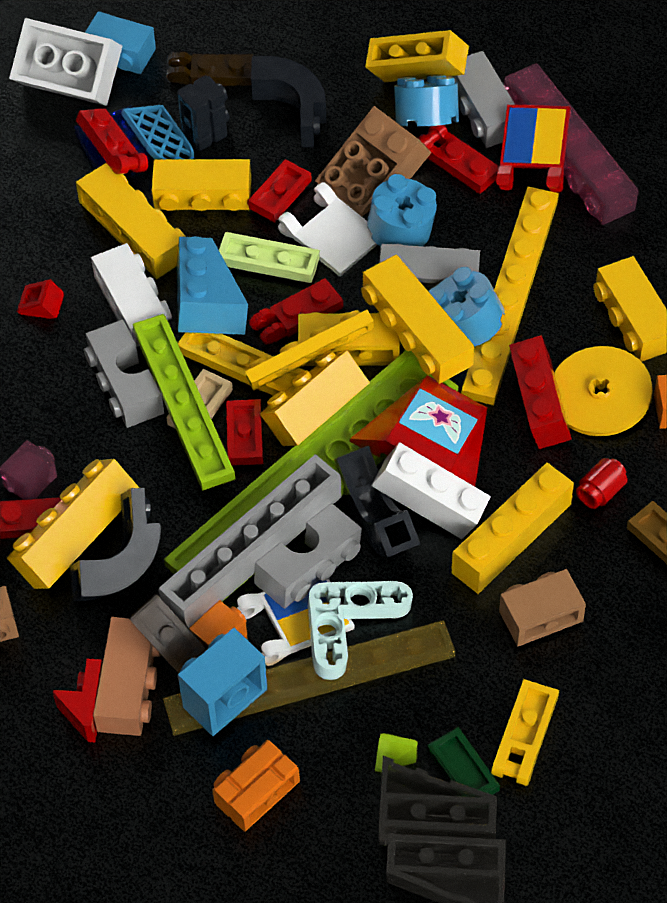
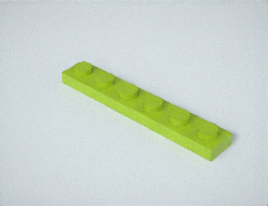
[133,314,235,491]

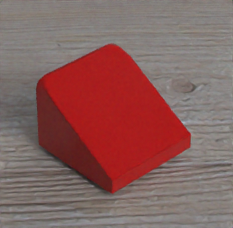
[17,279,64,319]

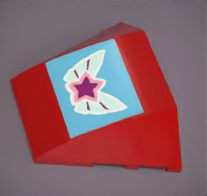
[349,375,487,487]

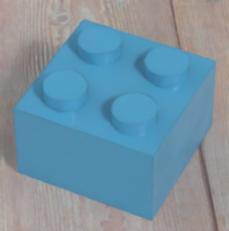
[178,628,268,736]

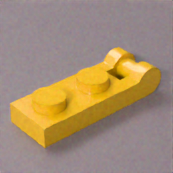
[491,679,559,786]

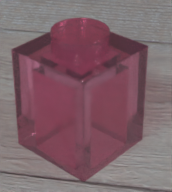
[0,440,57,500]

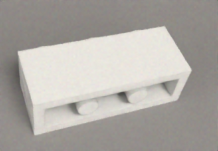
[91,243,172,347]
[371,442,491,539]

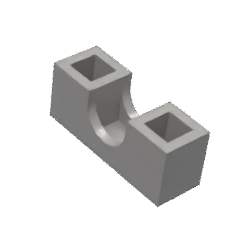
[84,319,164,428]
[254,503,362,609]

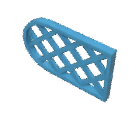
[121,105,194,160]

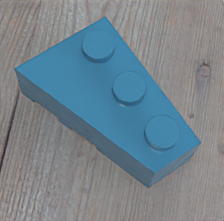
[177,236,248,335]

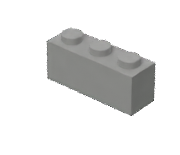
[447,51,515,148]
[380,244,480,291]

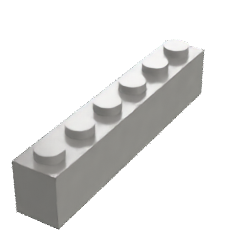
[159,454,341,629]

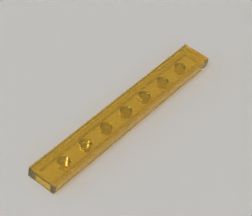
[163,620,455,736]

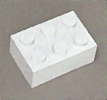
[9,18,122,106]

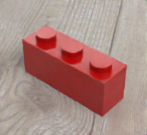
[509,335,572,449]

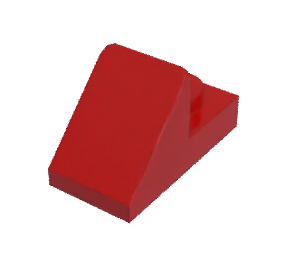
[53,659,103,742]

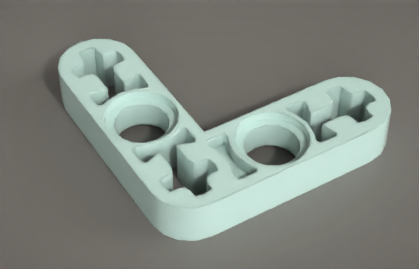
[307,581,413,680]

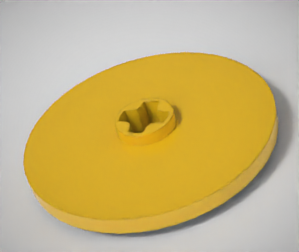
[554,346,652,436]

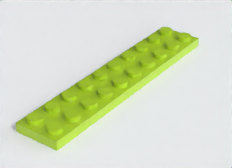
[164,350,458,602]

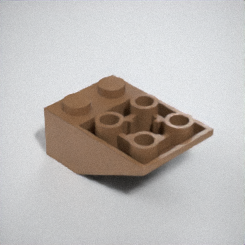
[315,106,432,216]

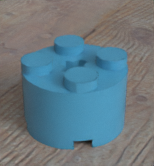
[394,75,459,126]
[367,174,437,247]
[428,267,505,346]

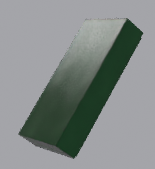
[427,727,500,809]

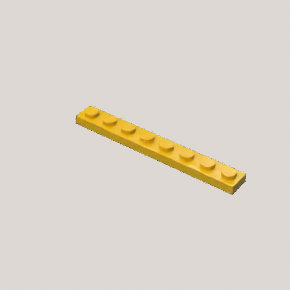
[461,187,559,405]

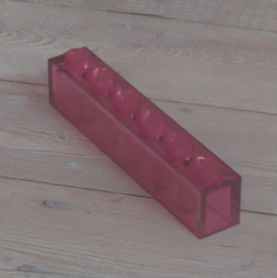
[504,63,638,225]

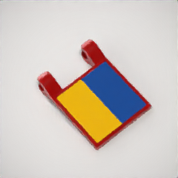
[496,104,571,192]

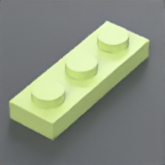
[219,232,320,283]

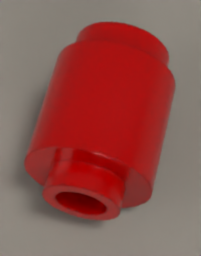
[576,458,627,509]

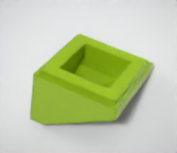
[375,733,418,772]

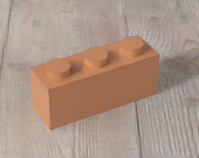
[93,617,161,736]

